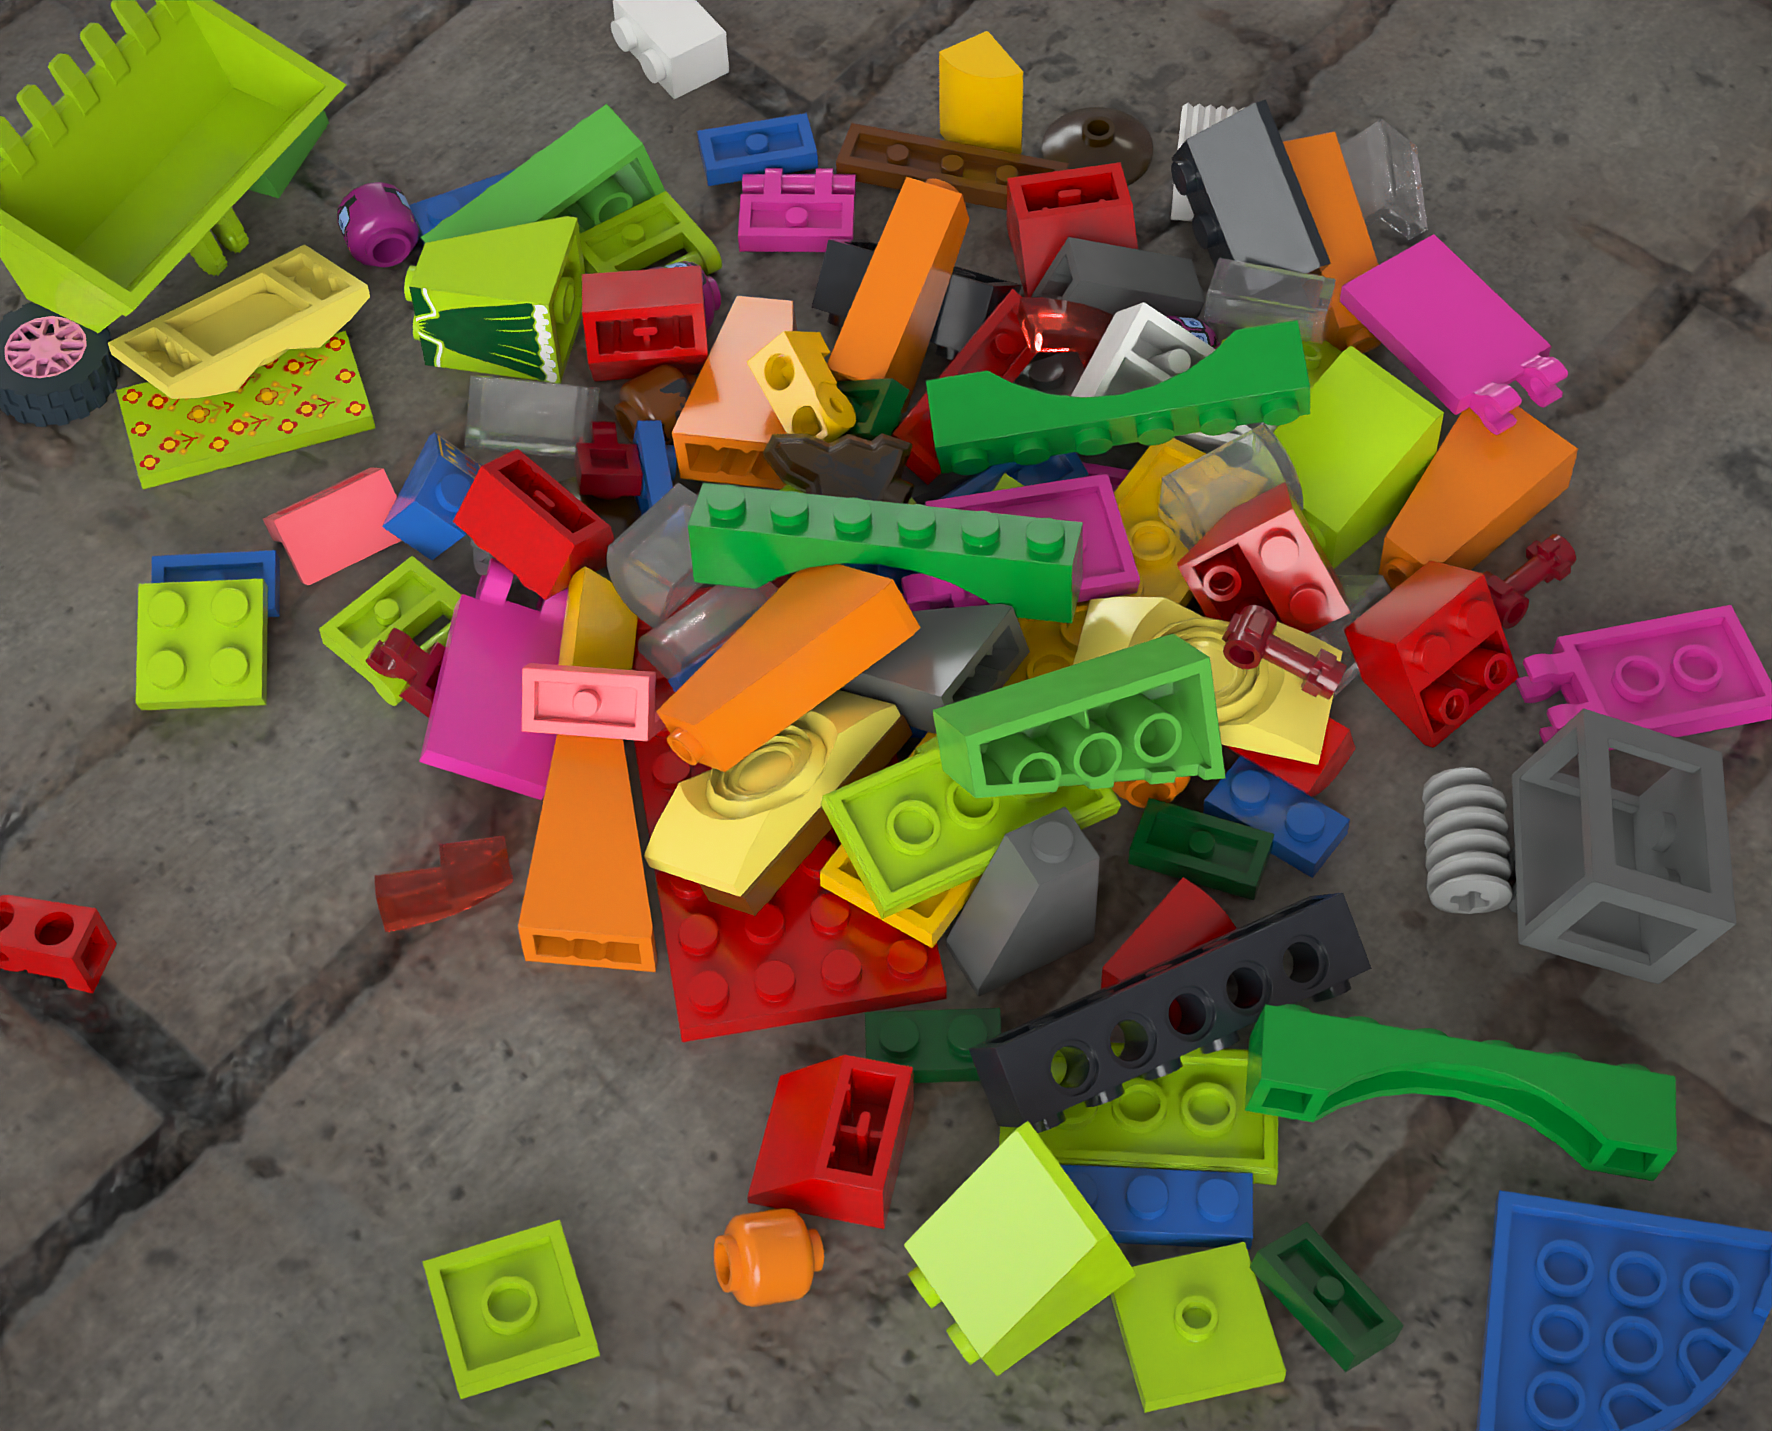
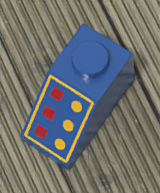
[382,432,482,561]

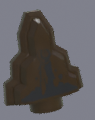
[763,433,914,504]

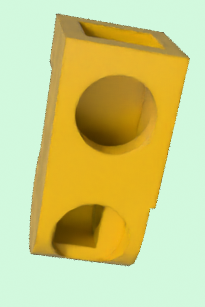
[747,331,856,443]

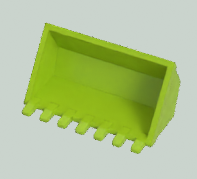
[0,0,347,333]

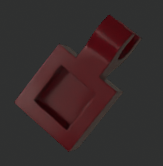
[574,421,643,499]
[365,628,445,718]

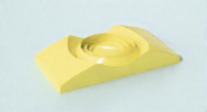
[108,244,370,399]
[1073,597,1343,765]
[644,690,901,897]

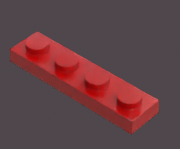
[891,289,1057,485]

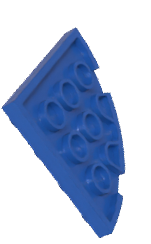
[1476,1190,1772,1431]

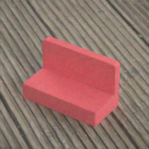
[263,467,402,585]
[522,663,666,741]

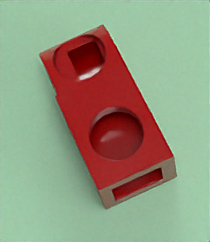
[0,895,117,994]

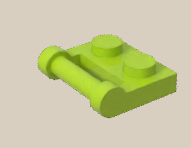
[580,191,722,276]
[319,556,461,706]

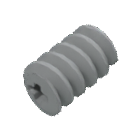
[1422,767,1513,914]

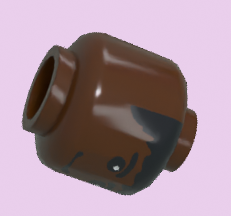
[614,364,697,445]

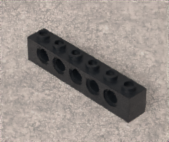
[968,893,1372,1133]

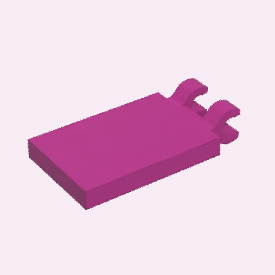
[1340,234,1568,435]
[901,473,1140,611]
[419,558,568,800]
[1515,605,1772,751]

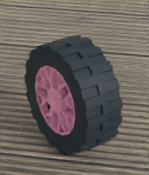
[0,302,121,427]

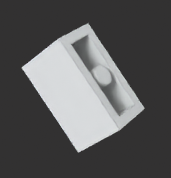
[611,0,729,99]

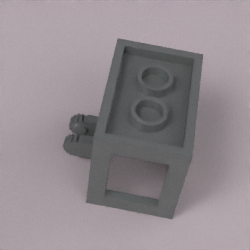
[1505,708,1737,985]

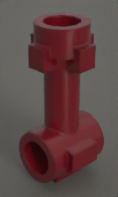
[1483,534,1576,629]
[1222,605,1347,700]

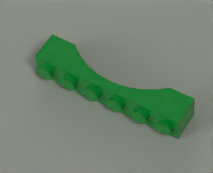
[926,320,1310,475]
[688,483,1083,623]
[1245,1004,1677,1181]

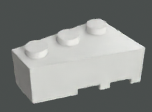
[1071,302,1277,458]

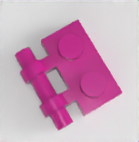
[738,168,856,252]

